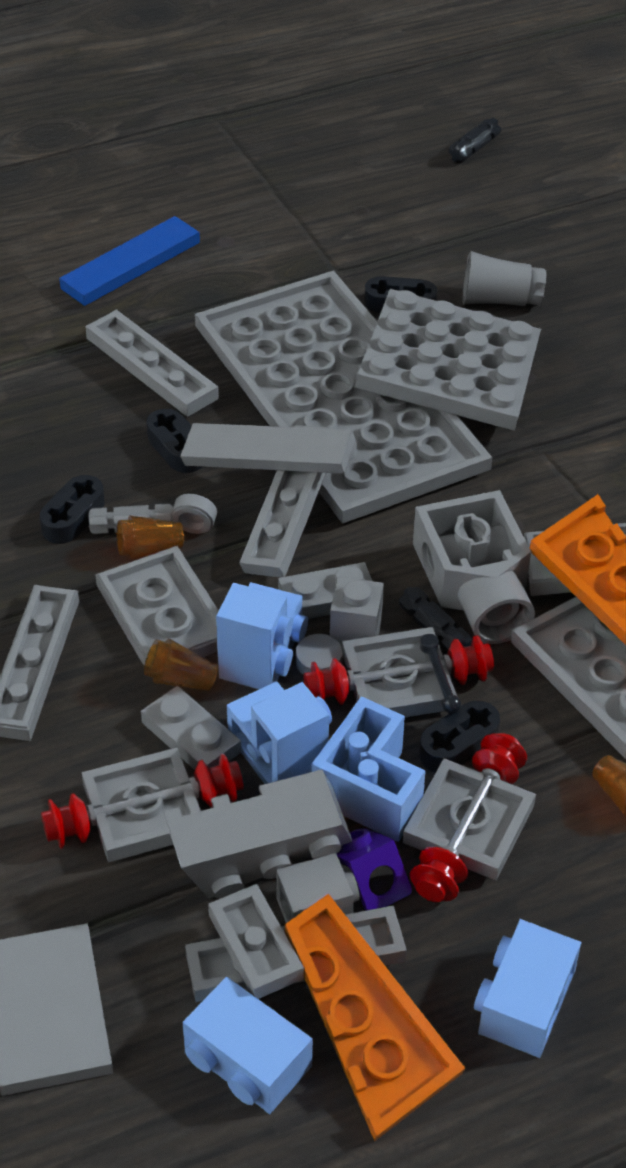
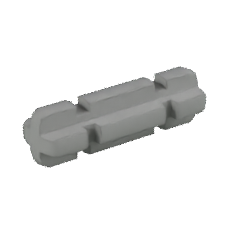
[89,504,175,534]

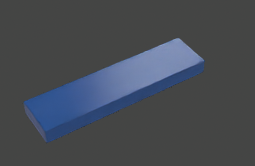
[59,216,200,306]

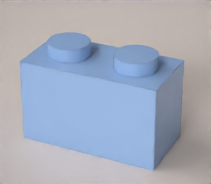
[474,919,582,1058]
[183,976,313,1114]

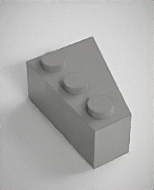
[163,770,352,899]

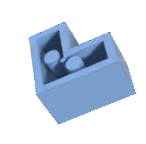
[216,582,308,689]
[227,681,332,784]
[311,696,425,842]

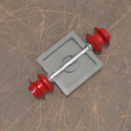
[303,627,494,718]
[403,733,536,902]
[41,747,244,862]

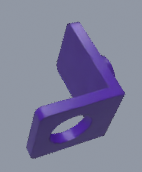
[336,828,412,911]

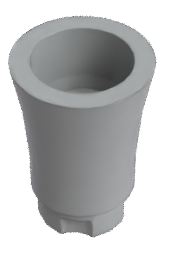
[463,251,546,307]

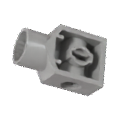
[413,490,535,644]

